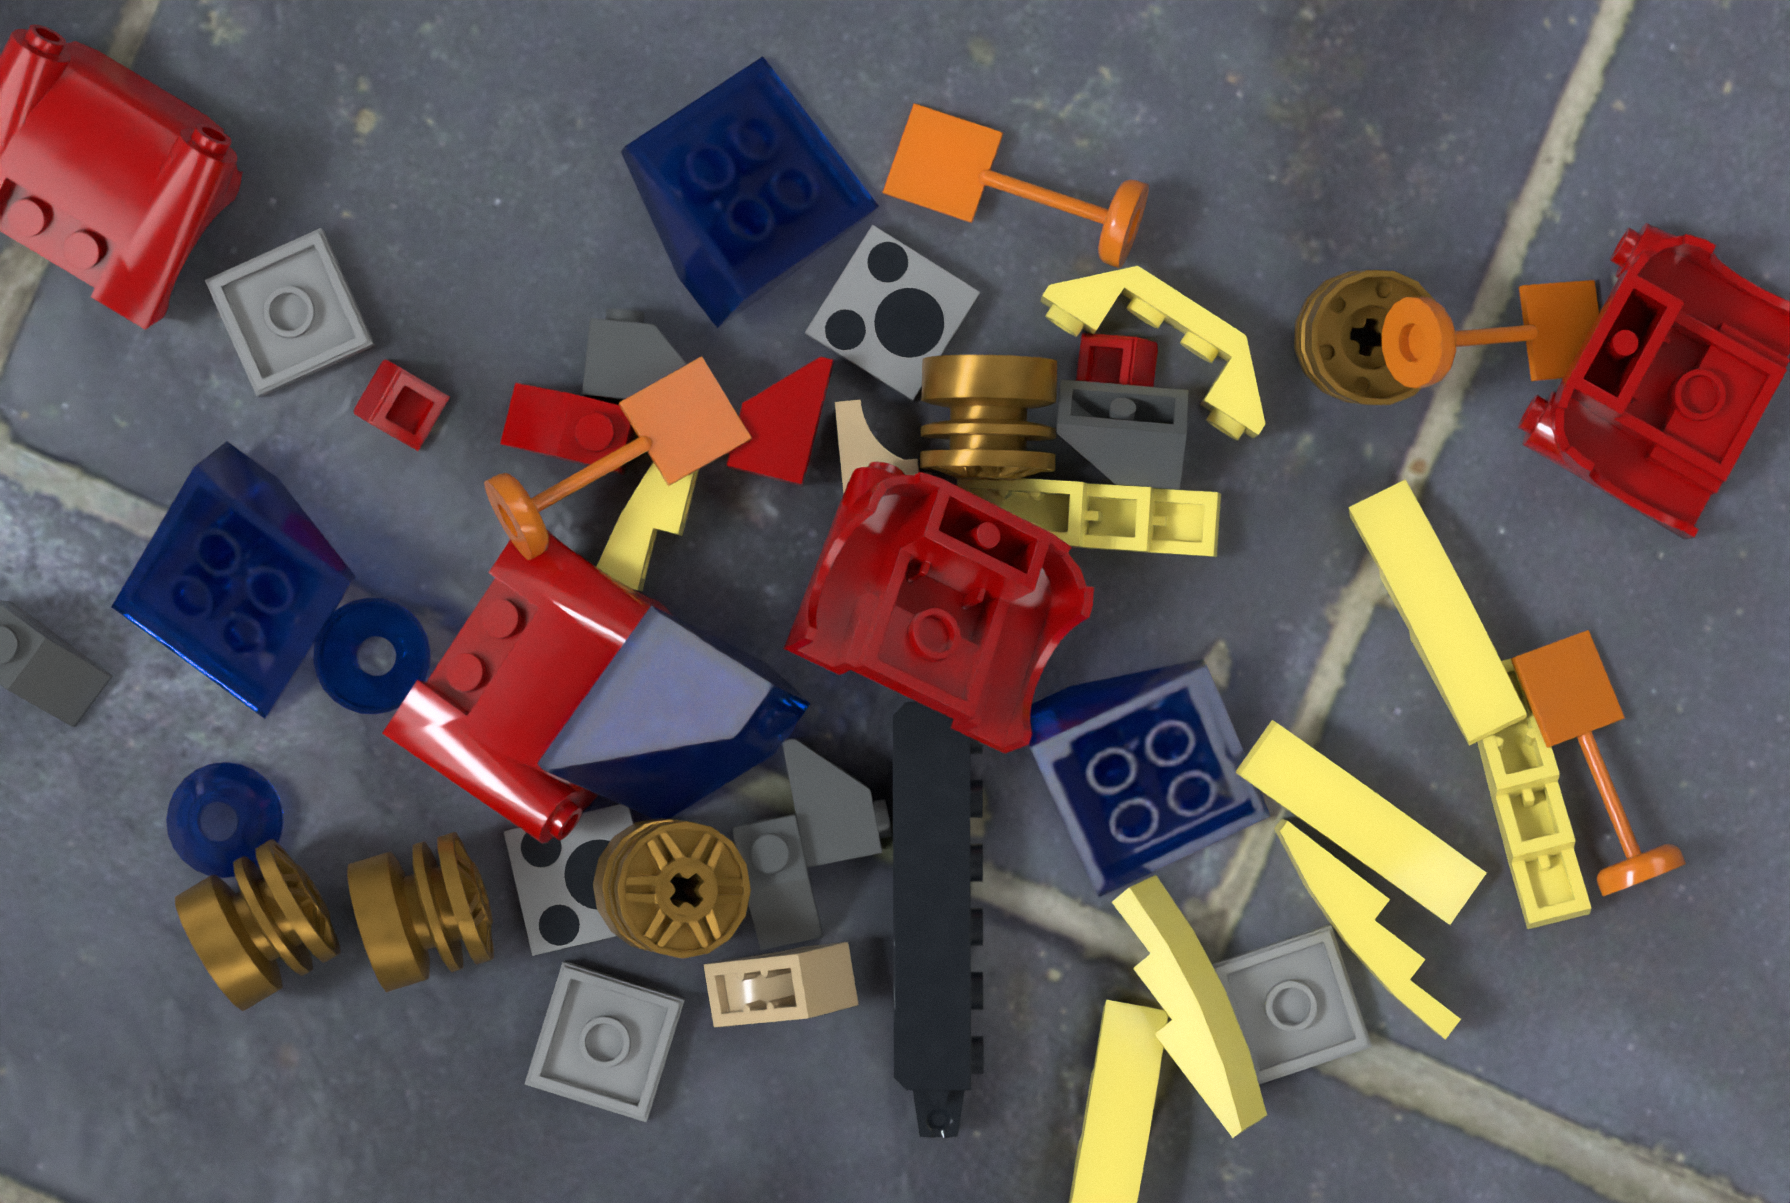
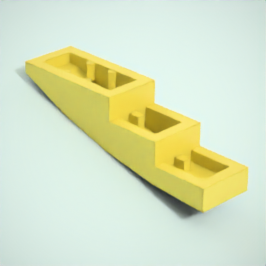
[597,462,699,591]
[957,478,1221,557]
[1348,479,1527,746]
[1477,659,1592,929]
[1235,720,1486,925]
[1274,819,1461,1040]
[1112,875,1267,1138]
[1069,999,1169,1203]

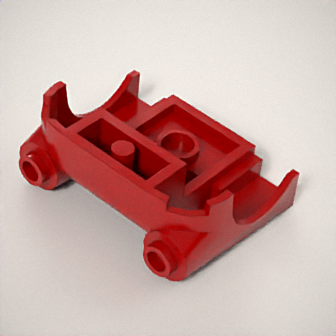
[0,24,243,330]
[1518,223,1790,540]
[783,461,1094,754]
[382,530,690,844]

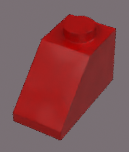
[727,356,834,487]
[500,383,635,475]

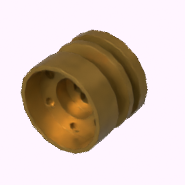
[1294,270,1436,405]
[920,355,1057,481]
[593,818,751,959]
[347,832,494,992]
[175,840,341,1011]

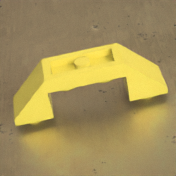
[1040,266,1265,440]

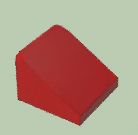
[1076,333,1158,387]
[353,359,450,451]

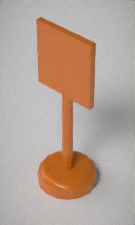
[882,103,1149,268]
[1382,280,1599,388]
[484,356,751,560]
[1511,630,1686,896]

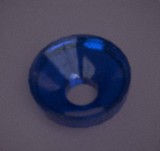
[313,598,431,714]
[166,762,284,878]

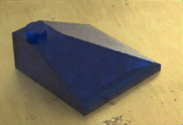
[621,56,879,328]
[111,441,356,719]
[537,605,811,819]
[1027,659,1271,897]

